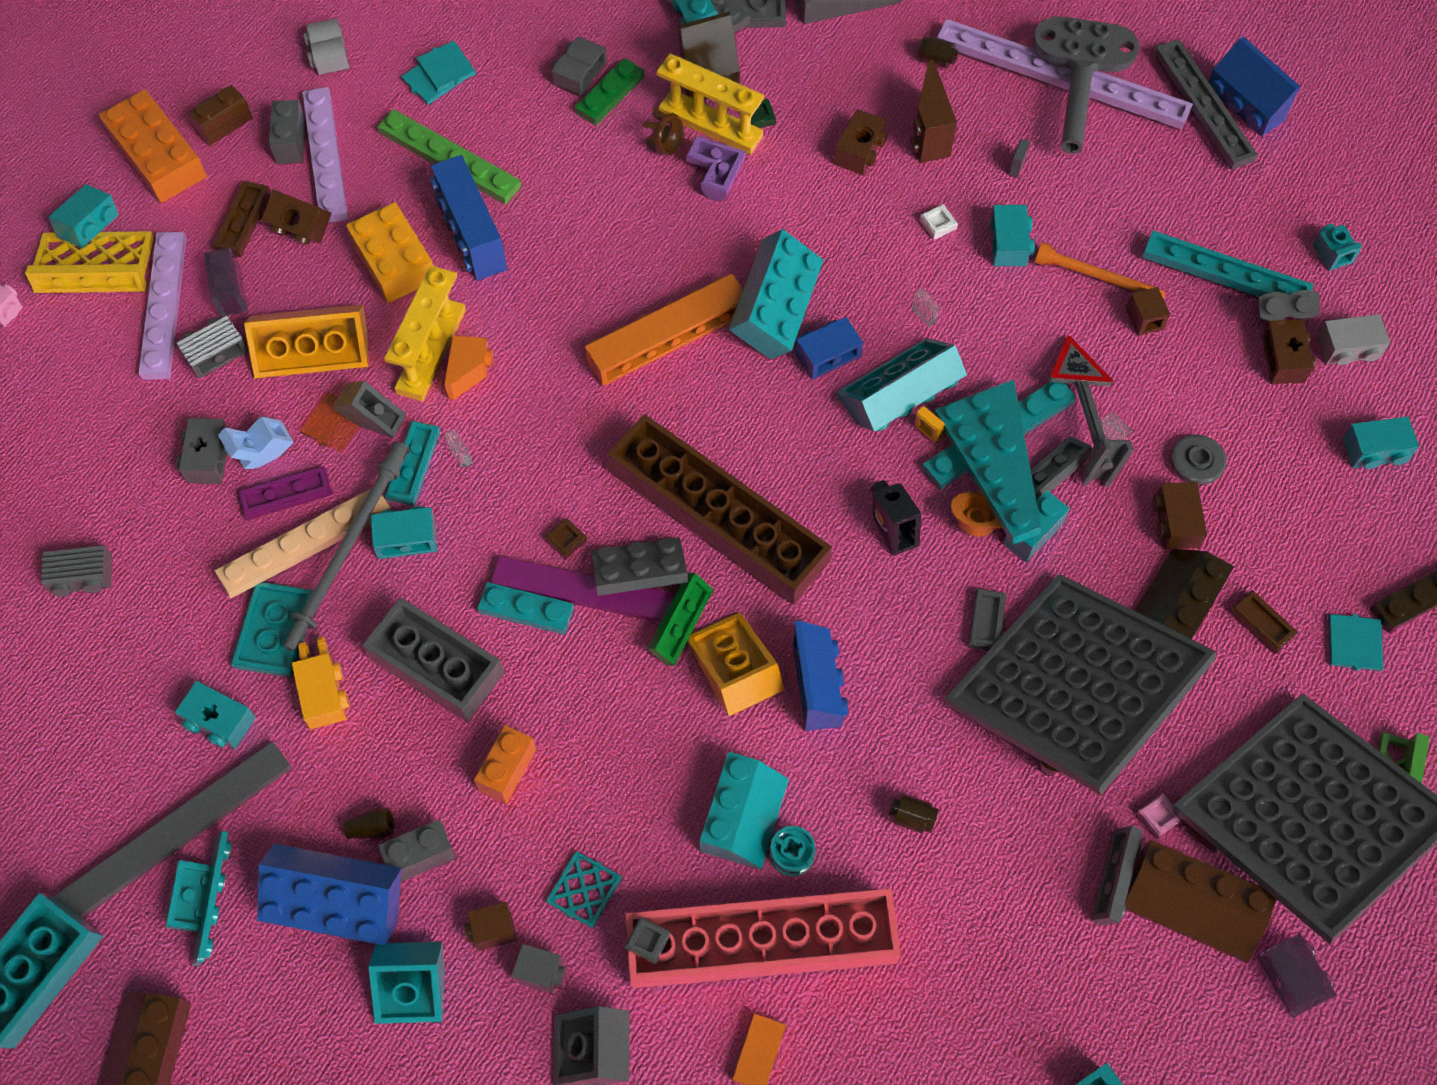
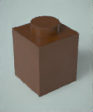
[1126,287,1170,336]
[464,902,517,951]

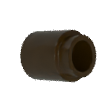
[918,36,958,69]
[889,793,939,834]

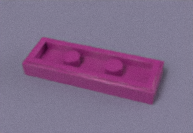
[238,466,333,520]

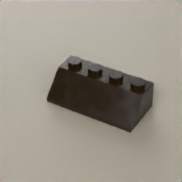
[1135,549,1235,639]

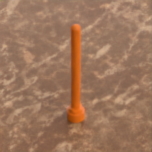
[1034,242,1165,298]

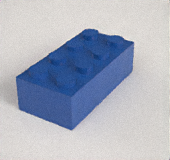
[429,155,508,281]
[257,843,402,946]

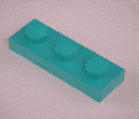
[477,582,574,635]

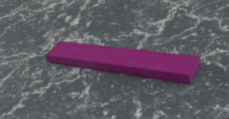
[491,556,674,623]

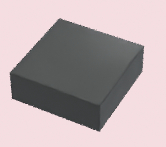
[1009,139,1031,178]
[625,917,671,964]

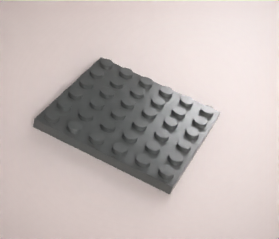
[945,574,1216,795]
[1173,693,1437,945]

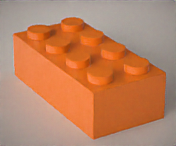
[98,89,207,203]

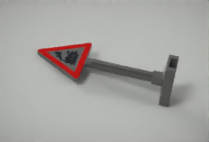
[1048,336,1134,487]

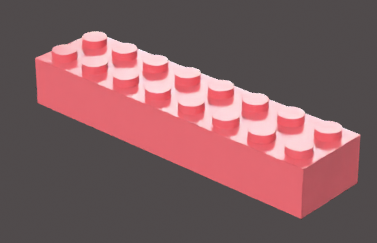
[626,889,901,989]

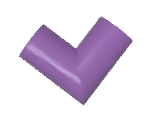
[686,135,746,201]

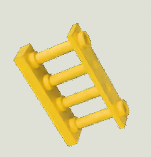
[656,53,764,155]
[384,265,466,402]

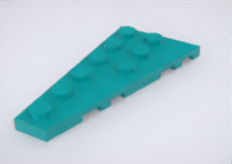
[935,380,1041,545]

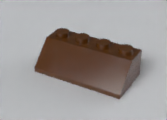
[1125,840,1277,963]
[99,993,191,1085]

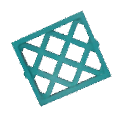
[546,851,622,929]

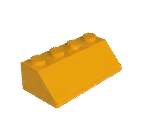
[244,304,369,379]

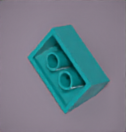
[700,751,789,870]

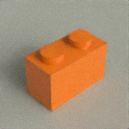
[474,725,537,805]

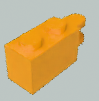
[292,636,350,730]

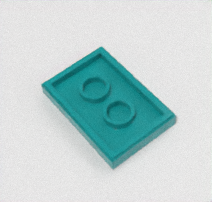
[231,582,314,678]

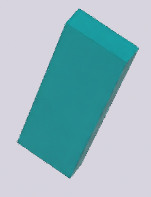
[385,421,441,506]

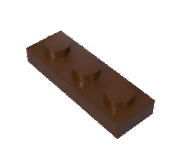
[213,180,271,258]

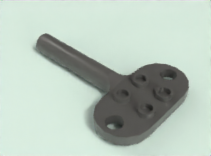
[1033,17,1139,154]

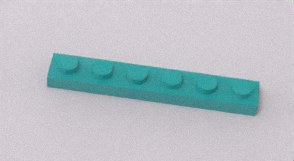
[1142,231,1314,297]
[922,382,1077,490]

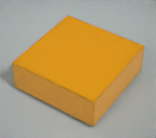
[915,406,945,443]

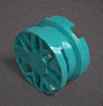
[770,826,816,877]

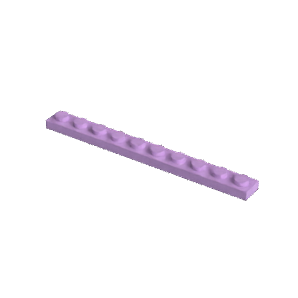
[937,19,1193,129]

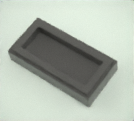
[968,588,1007,651]

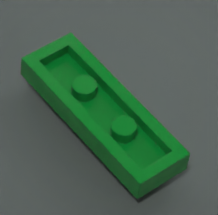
[575,58,645,126]
[647,573,713,666]

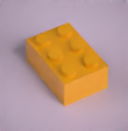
[346,202,433,303]

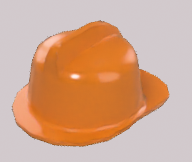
[950,492,1002,537]

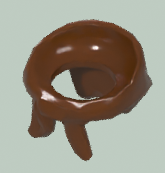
[643,108,685,155]

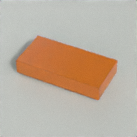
[732,1013,786,1085]

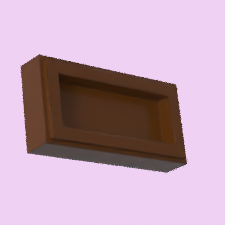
[1229,590,1298,654]

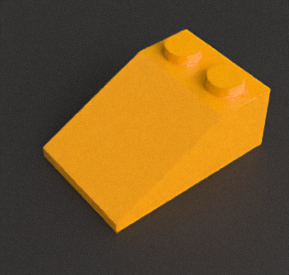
[687,612,785,716]

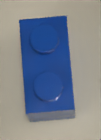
[796,317,863,380]

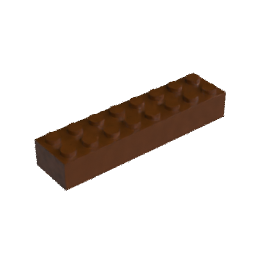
[607,414,832,605]

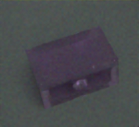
[204,247,248,317]
[1257,934,1337,1018]

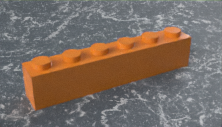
[584,274,744,386]

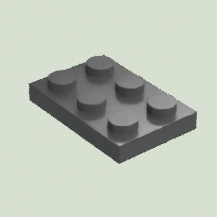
[591,537,688,596]

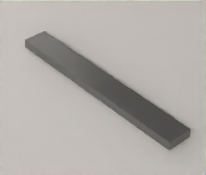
[53,742,292,918]

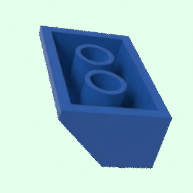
[1208,36,1300,136]
[792,621,848,731]

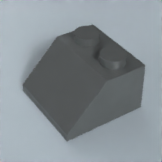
[553,1006,630,1085]

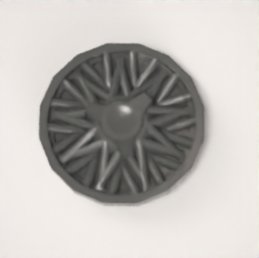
[1171,434,1227,485]

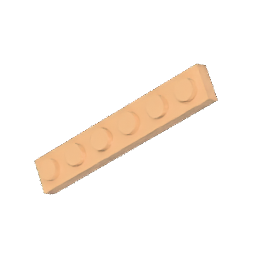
[215,489,391,598]

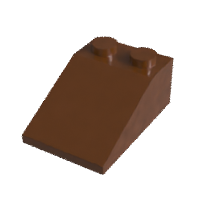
[910,60,957,163]

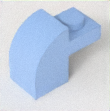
[218,416,294,469]

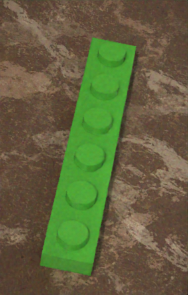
[377,109,521,205]

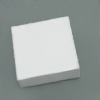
[919,204,958,240]

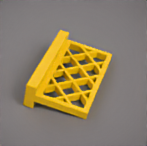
[25,231,154,293]

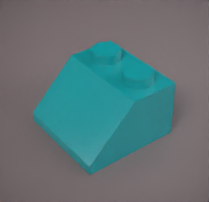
[369,942,445,1024]

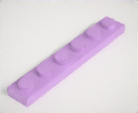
[302,87,349,223]
[139,232,187,380]

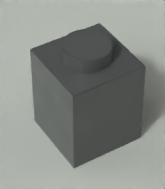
[512,944,566,994]

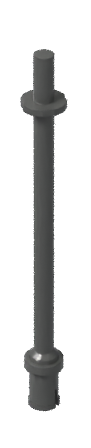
[283,441,410,652]

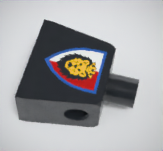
[871,480,921,556]

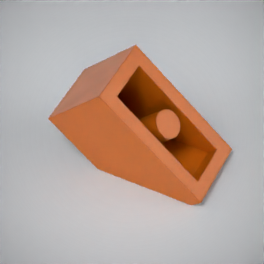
[445,336,494,400]

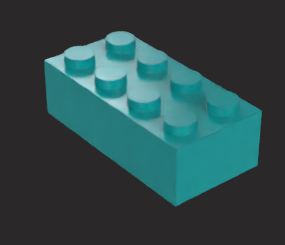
[729,229,824,359]
[0,892,104,1049]

